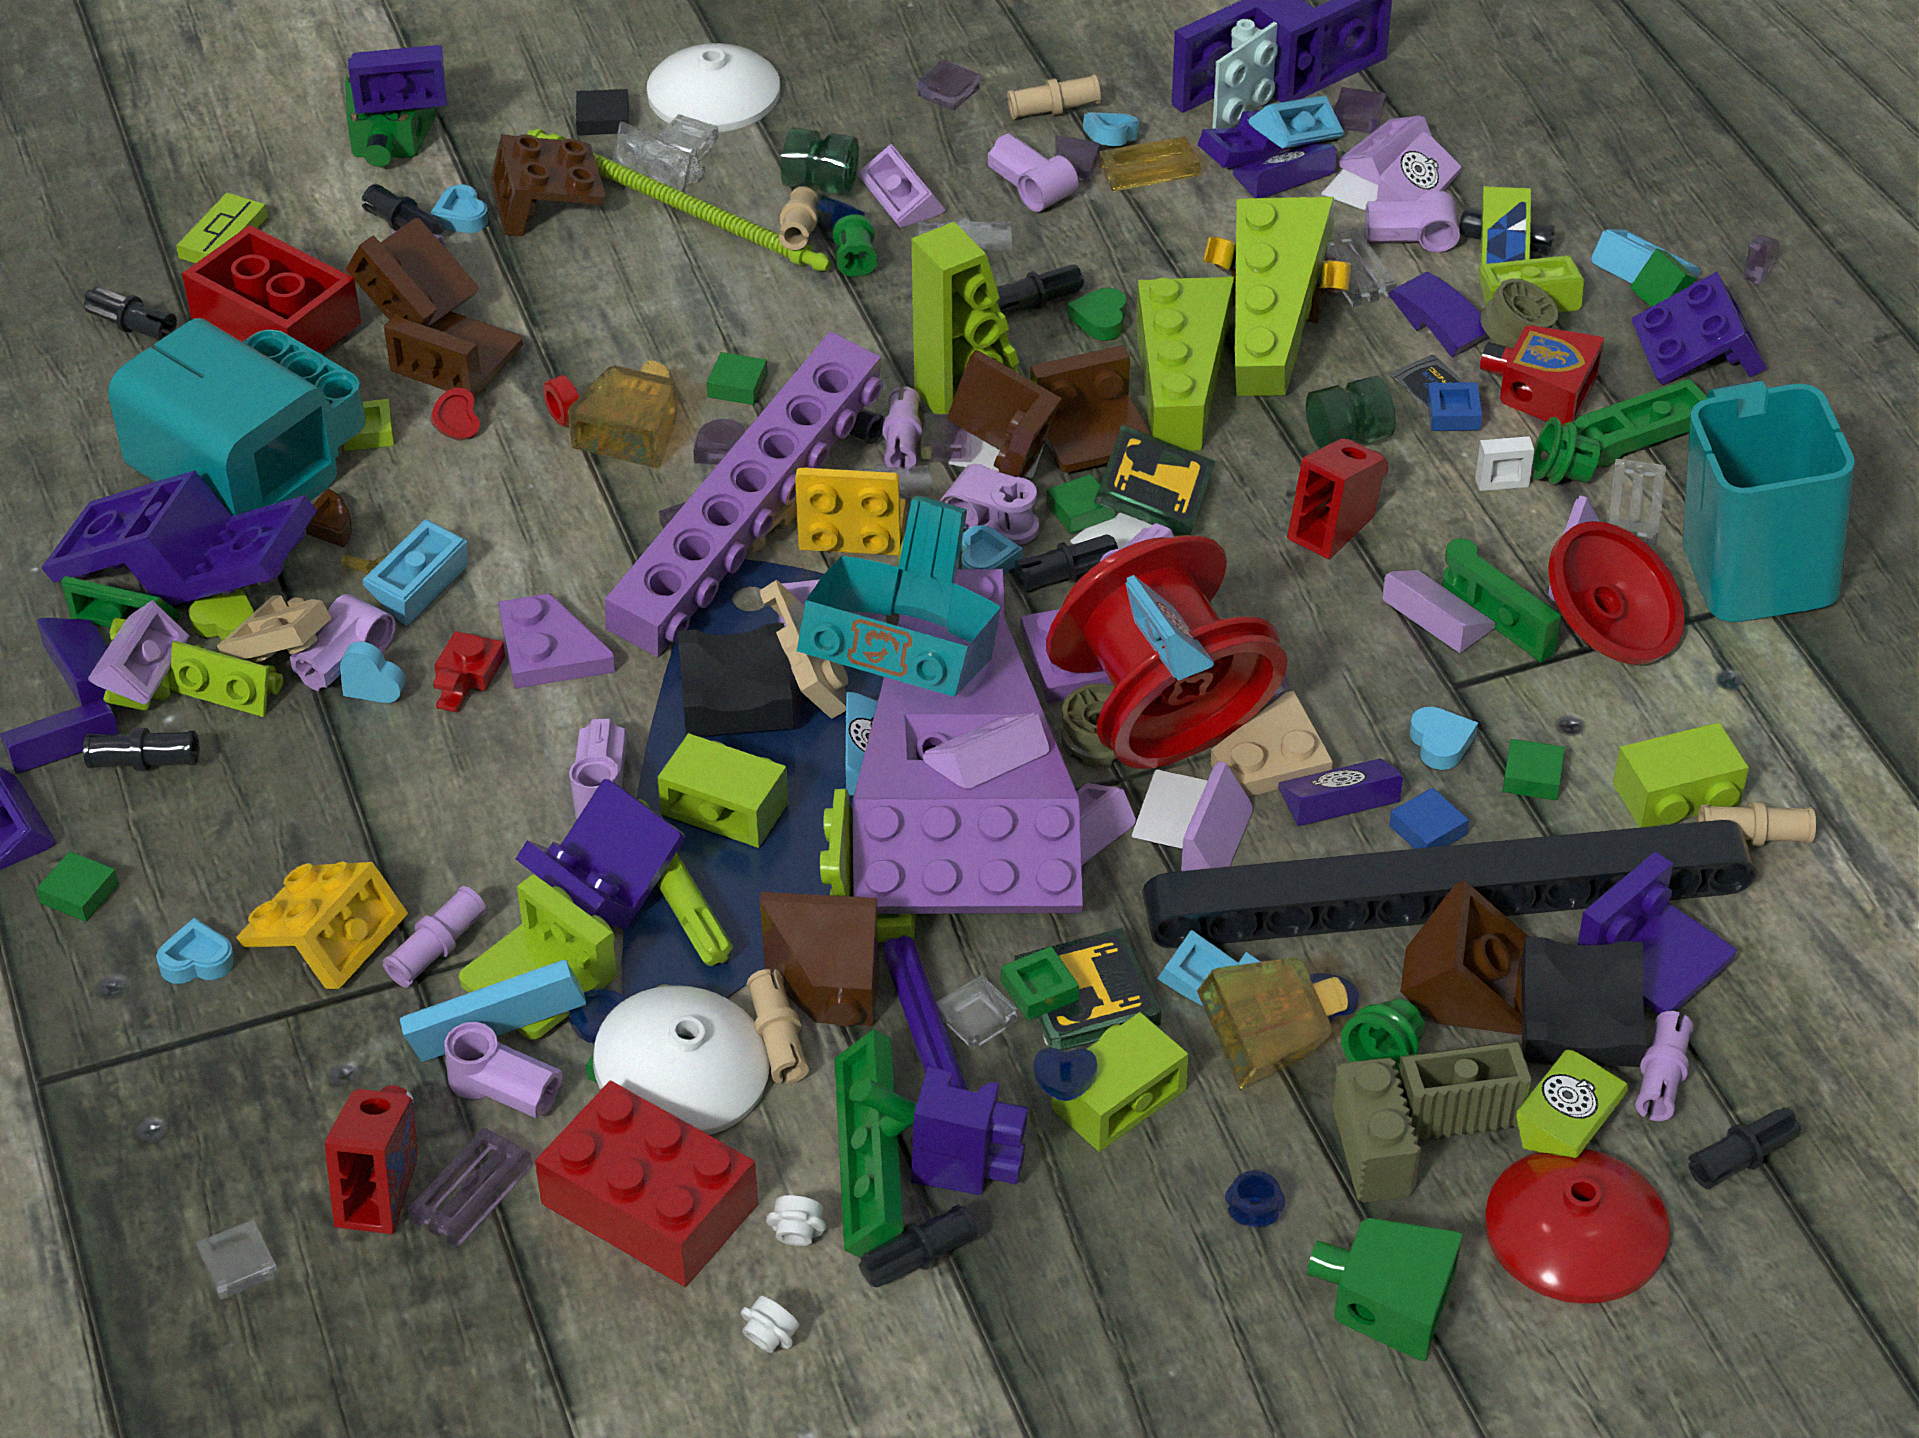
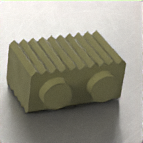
[1398,1041,1531,1141]
[1332,1058,1421,1203]

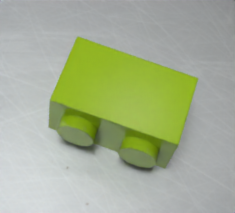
[1613,722,1749,828]
[657,733,789,848]
[1052,1012,1188,1152]

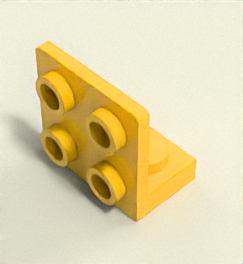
[795,468,906,555]
[236,861,408,989]

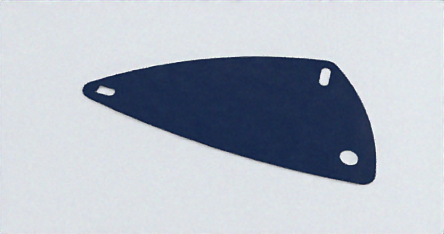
[622,559,936,1001]

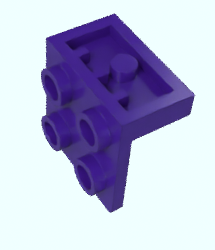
[348,45,447,114]
[1632,271,1767,385]
[515,779,685,930]
[1577,851,1736,1015]

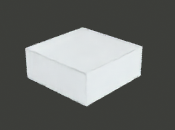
[1475,436,1534,491]

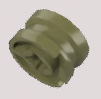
[1480,278,1558,348]
[1061,683,1117,767]

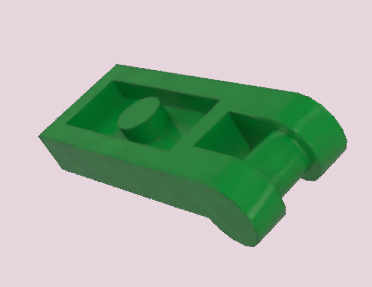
[1574,378,1707,467]
[1441,538,1561,662]

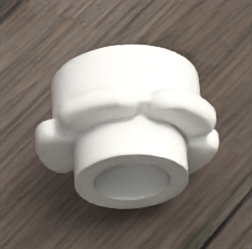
[766,1195,826,1246]
[741,1296,800,1353]

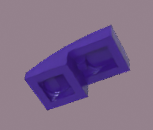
[1197,111,1289,168]
[1389,272,1489,358]

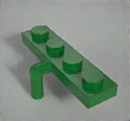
[834,1029,917,1258]

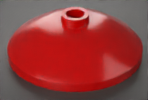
[1548,521,1684,665]
[1485,1148,1670,1304]

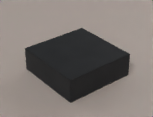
[576,89,629,136]

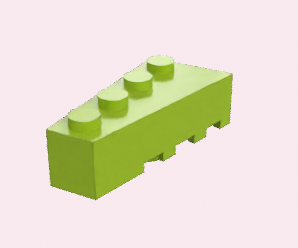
[1235,197,1334,396]
[911,221,1019,424]
[1136,277,1234,452]

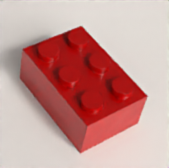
[182,225,362,354]
[535,1080,759,1288]

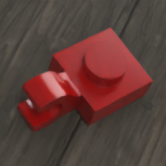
[433,631,505,713]

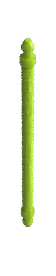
[527,129,831,272]

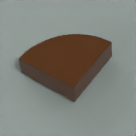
[305,488,352,548]

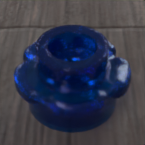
[1225,1170,1285,1228]

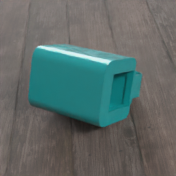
[108,318,366,516]
[1682,380,1855,622]

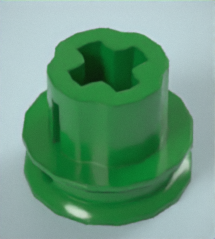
[1531,417,1601,484]
[1341,998,1425,1078]

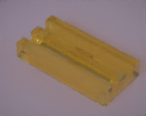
[1099,136,1200,191]

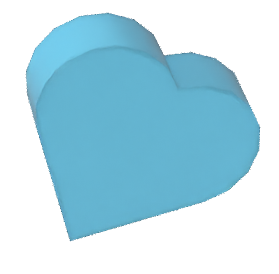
[1083,112,1140,146]
[430,184,489,233]
[961,525,1023,575]
[340,641,406,703]
[1409,706,1478,770]
[156,918,235,984]

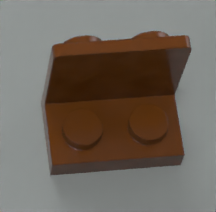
[490,134,605,236]
[345,218,479,327]
[384,312,523,398]
[1030,345,1155,473]
[947,350,1062,478]

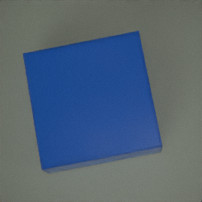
[1427,382,1482,431]
[1389,787,1469,849]

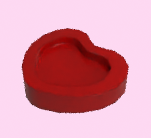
[430,388,480,440]

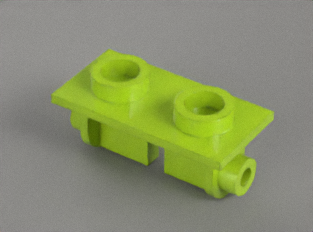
[170,640,283,717]

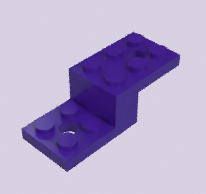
[1171,0,1392,113]
[41,470,317,606]

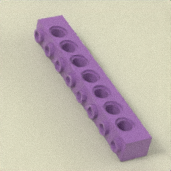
[605,331,883,657]

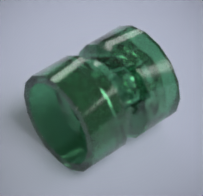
[780,127,859,196]
[1305,375,1396,450]

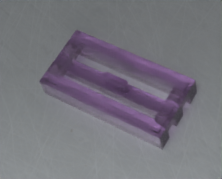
[408,1127,533,1248]

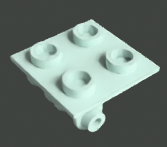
[1212,19,1278,129]

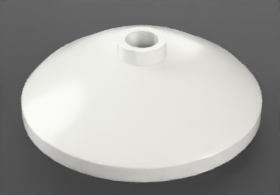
[647,43,780,133]
[593,986,770,1135]

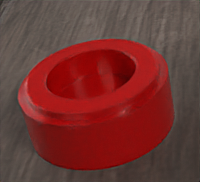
[543,375,583,427]

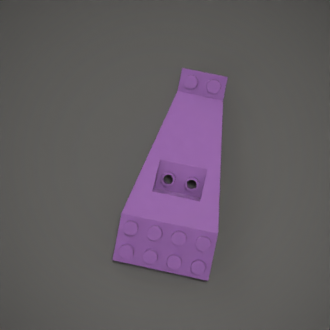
[852,569,1083,914]

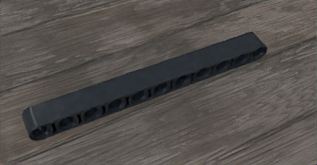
[1142,820,1757,948]

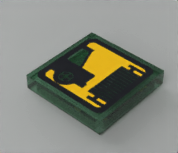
[1094,425,1215,536]
[1014,928,1162,1053]

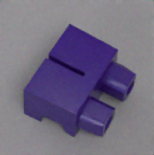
[911,1066,1029,1195]

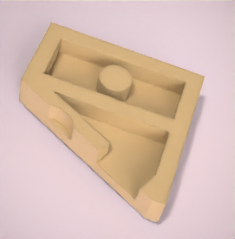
[760,580,848,719]
[217,595,332,663]
[1211,690,1333,797]

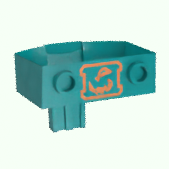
[797,495,1001,697]

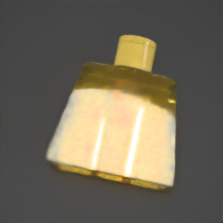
[568,361,677,469]
[1197,957,1348,1091]

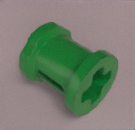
[833,214,877,277]

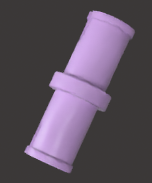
[883,386,922,472]
[382,886,487,988]
[1635,1011,1693,1121]

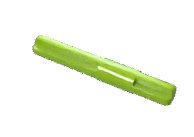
[638,799,733,966]

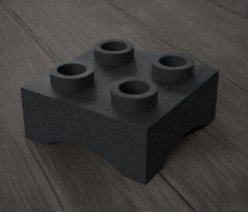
[678,623,794,736]
[1521,937,1646,1067]

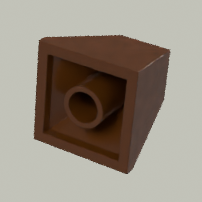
[1400,880,1529,1035]
[760,892,880,1026]

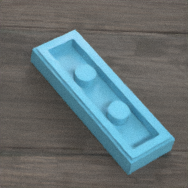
[400,960,586,1062]

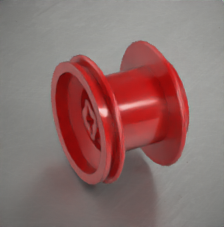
[1046,535,1288,769]

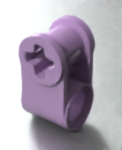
[939,464,1040,545]

